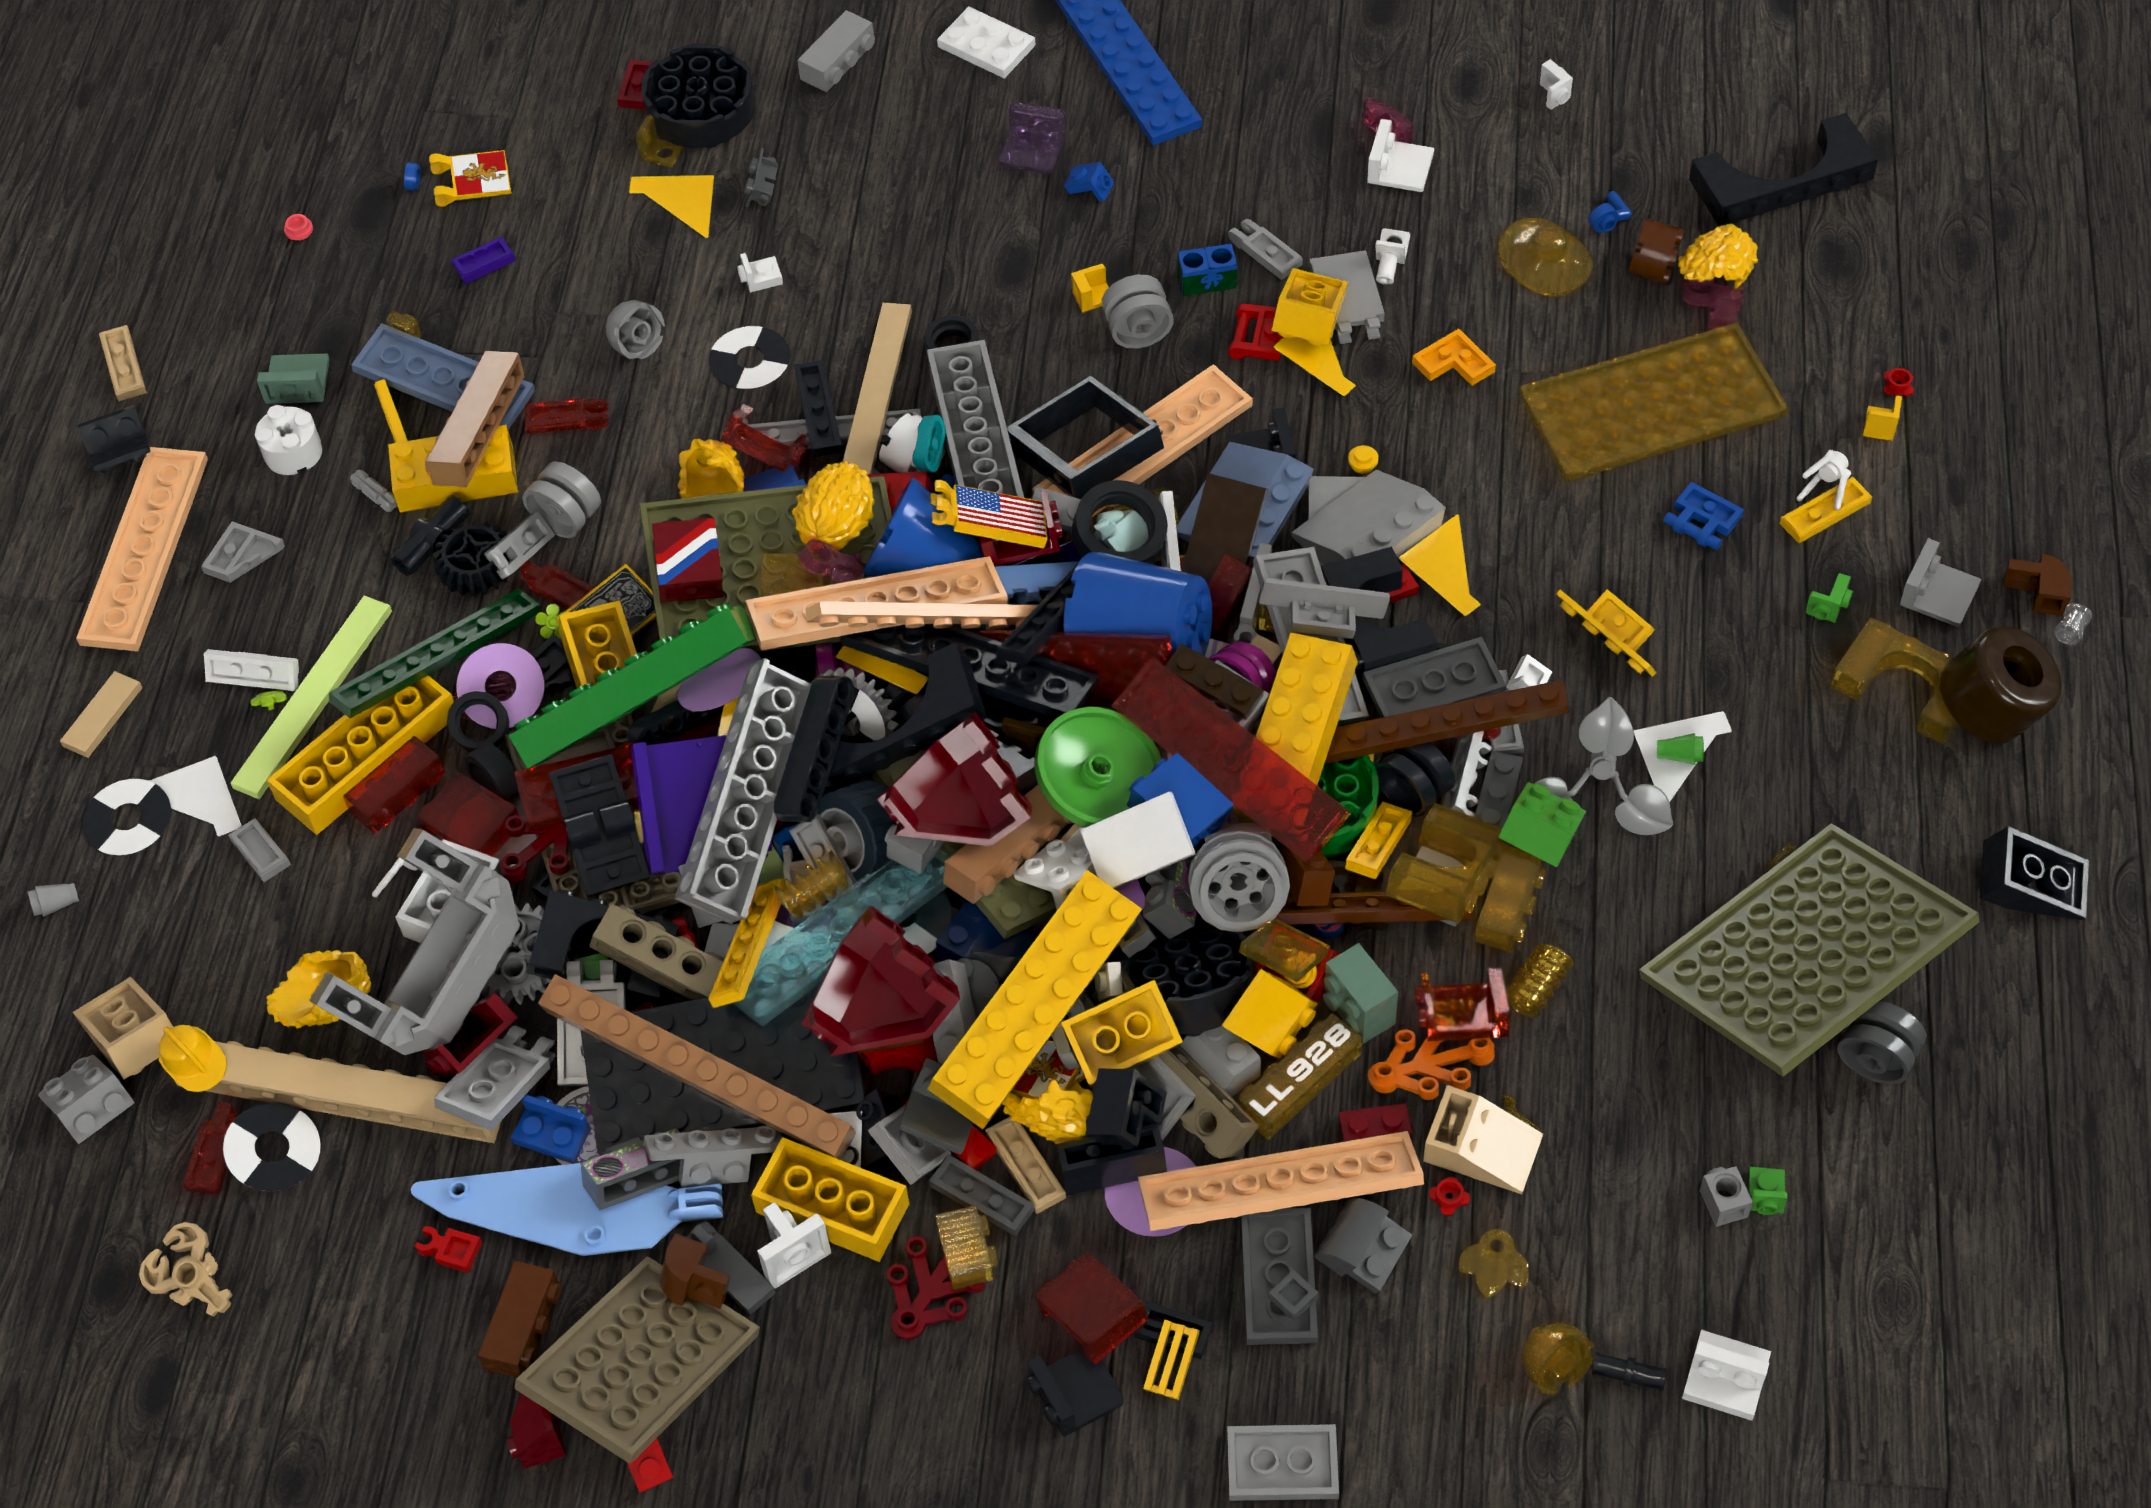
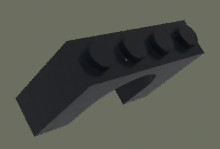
[1321,546,1437,679]
[527,890,678,1007]

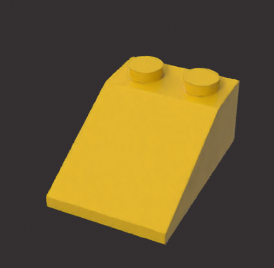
[1272,268,1349,345]
[1222,969,1318,1059]
[1061,980,1183,1088]

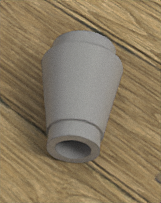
[27,883,79,917]

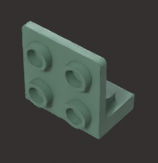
[257,353,330,404]

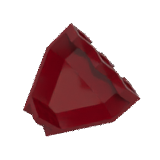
[877,712,1032,846]
[801,905,960,1056]

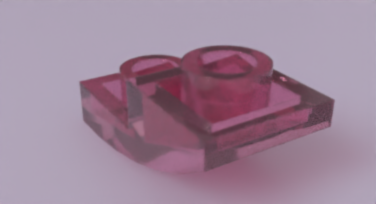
[1362,97,1414,144]

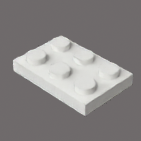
[937,6,1036,79]

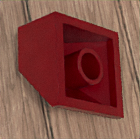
[507,1393,566,1469]

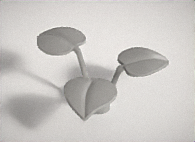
[1534,697,1673,835]

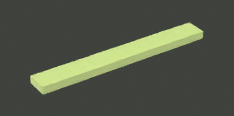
[231,595,392,800]

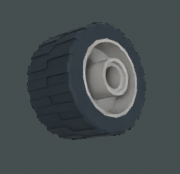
[817,780,904,886]

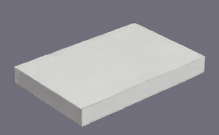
[1080,792,1196,889]

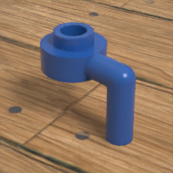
[1588,191,1632,233]

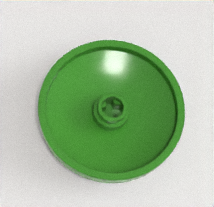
[1034,707,1161,827]

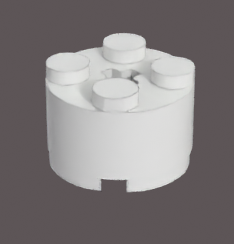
[255,405,322,475]
[879,412,946,473]

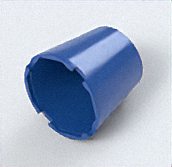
[1064,552,1212,677]

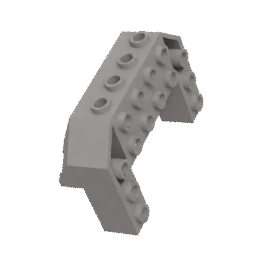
[309,828,520,1055]

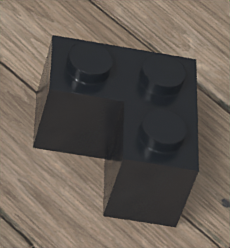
[1086,1068,1167,1147]

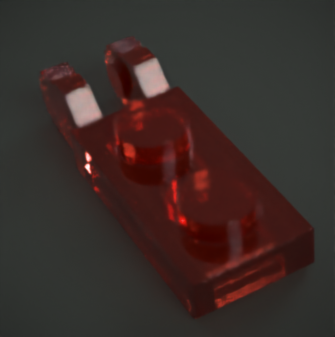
[525,398,609,434]

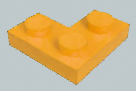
[1412,329,1496,386]

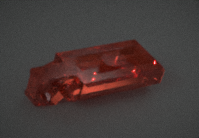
[1208,554,1253,631]
[519,560,595,610]
[183,1102,237,1195]

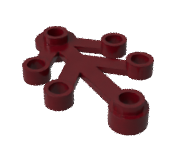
[500,796,569,883]
[887,1225,986,1340]

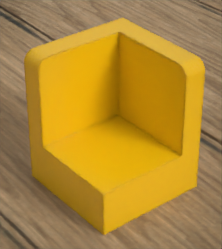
[1071,264,1109,312]
[1863,396,1902,441]

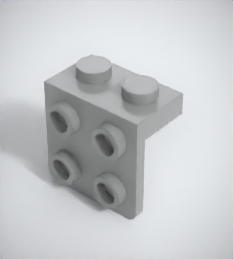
[38,1055,135,1144]

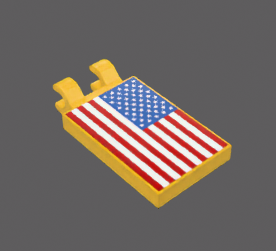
[930,480,1048,548]

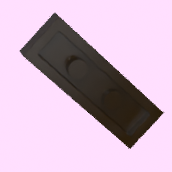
[1164,643,1264,720]

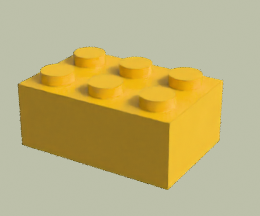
[558,600,637,688]

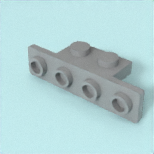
[1259,578,1390,639]
[644,1126,782,1187]

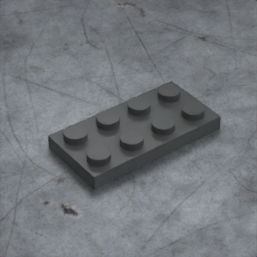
[1363,637,1506,718]
[1241,1208,1318,1345]

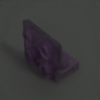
[999,102,1067,174]

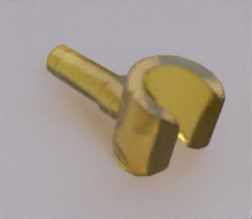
[1496,1095,1541,1131]

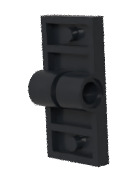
[549,754,650,898]

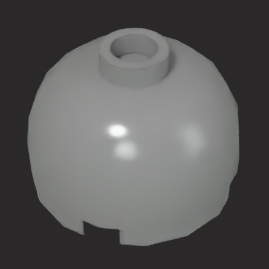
[605,300,665,359]

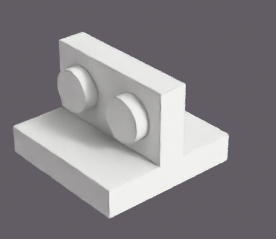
[757,1202,831,1289]
[1682,1330,1771,1421]

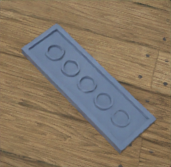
[351,323,535,430]

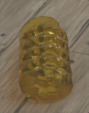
[775,850,849,919]
[1505,944,1574,1018]

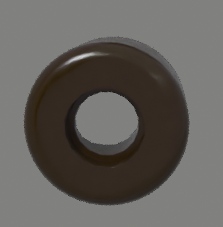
[1940,626,2062,744]

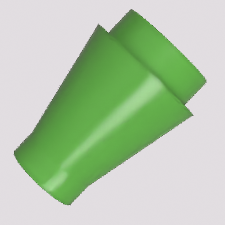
[1657,733,1704,765]

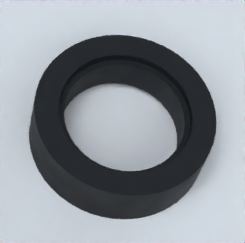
[1072,480,1168,564]

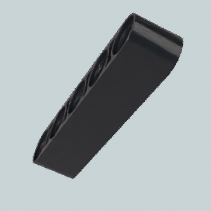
[774,676,854,822]

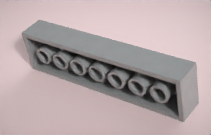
[927,340,1024,538]

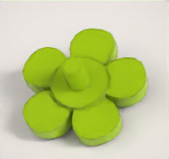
[535,604,564,639]
[250,690,287,710]

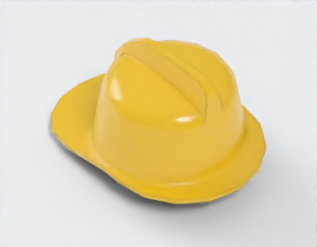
[159,1025,227,1093]

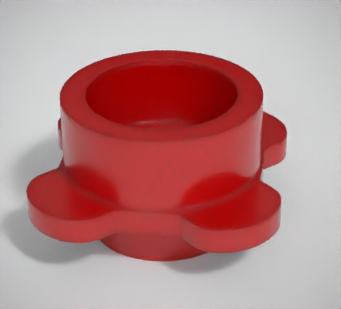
[1883,368,1914,397]
[1429,1177,1470,1216]

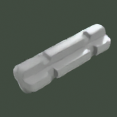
[350,469,397,512]

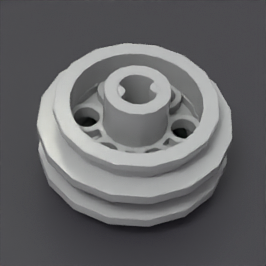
[1187,831,1290,932]

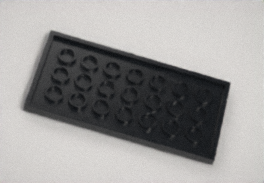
[581,976,865,1155]

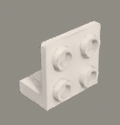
[1367,119,1434,192]
[1014,839,1097,910]

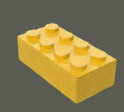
[388,425,518,512]
[751,1137,909,1262]

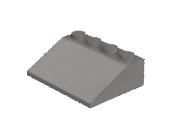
[1291,470,1446,565]

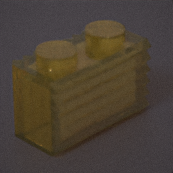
[935,1205,998,1290]

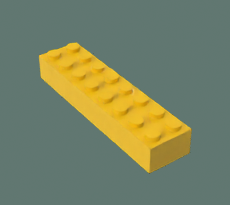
[927,870,1142,1129]

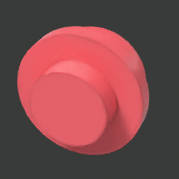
[284,214,313,241]

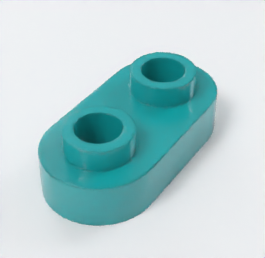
[912,415,946,473]

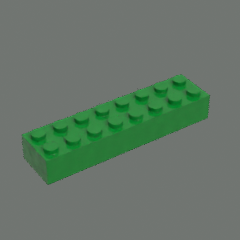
[508,603,757,769]

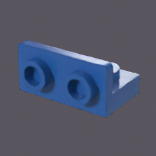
[511,1095,591,1164]

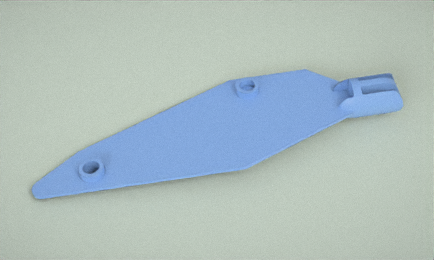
[411,1163,723,1256]

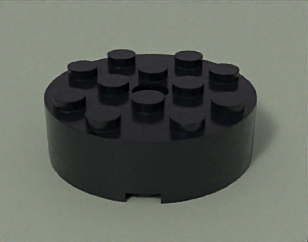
[641,44,756,148]
[1121,923,1258,1037]

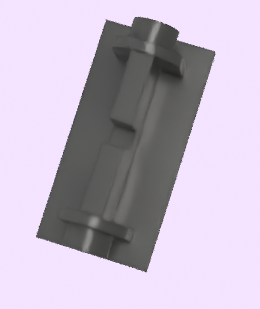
[743,147,778,207]

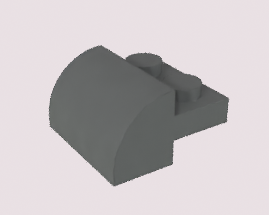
[1313,1198,1412,1294]

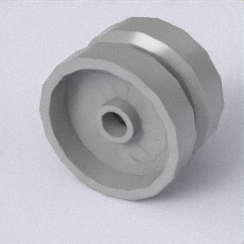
[1102,274,1173,349]
[522,461,601,538]

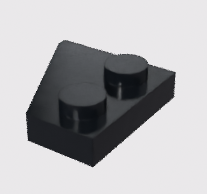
[510,634,575,695]

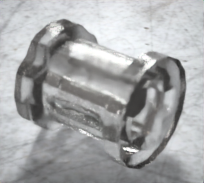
[2054,603,2092,645]

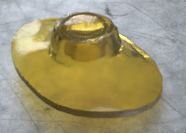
[1498,218,1593,297]

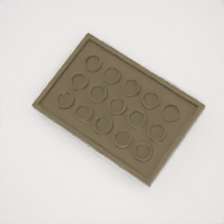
[514,1256,760,1464]

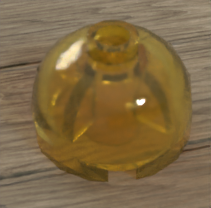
[1521,1321,1595,1395]

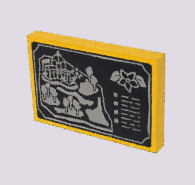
[556,564,656,638]

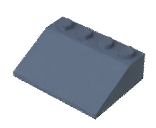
[1176,442,1314,576]

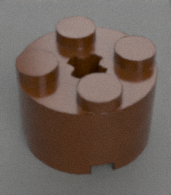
[1628,218,1685,285]

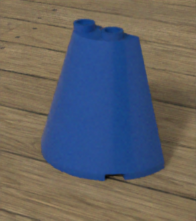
[862,478,999,577]

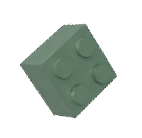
[1323,943,1398,1044]

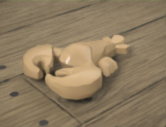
[139,1222,233,1316]

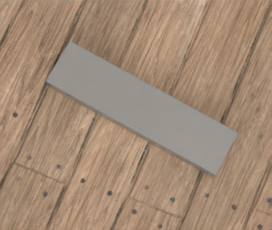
[675,658,812,924]

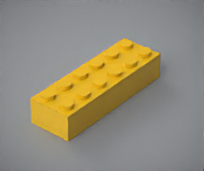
[1233,633,1358,836]
[267,676,454,835]

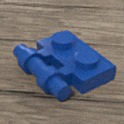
[1663,482,1744,550]

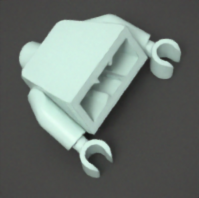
[1093,509,1154,565]

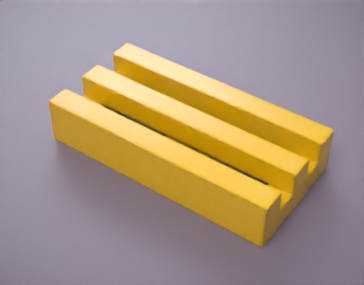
[1143,1320,1199,1400]

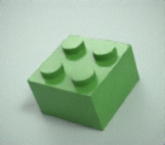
[1498,782,1586,867]

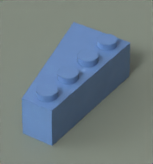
[995,561,1079,634]

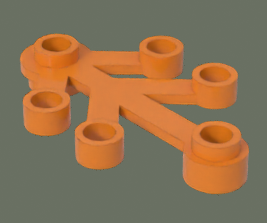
[1368,1020,1495,1100]

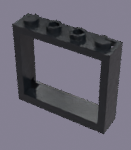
[1007,376,1164,499]

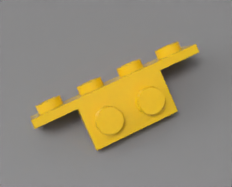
[1556,589,1657,677]

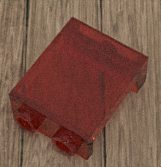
[720,404,808,472]
[417,772,521,857]
[1415,967,1510,1041]
[1035,1252,1148,1364]

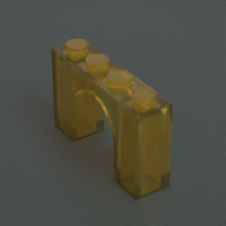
[1830,618,1958,745]
[1385,803,1509,923]

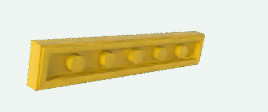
[708,878,787,1008]

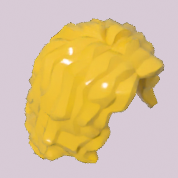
[1677,224,1758,290]
[678,439,745,499]
[792,461,875,555]
[267,950,371,1029]
[1002,1080,1093,1144]

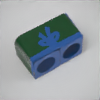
[1177,244,1238,296]

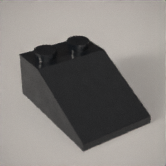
[1979,826,2089,920]

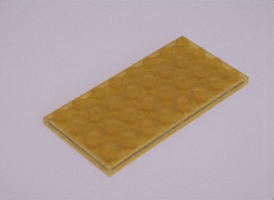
[1519,322,1789,482]

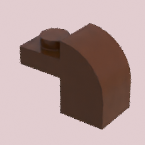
[2003,553,2072,616]
[660,1233,730,1309]

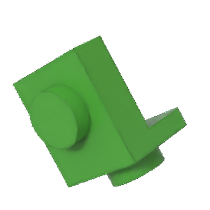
[1806,573,1853,623]

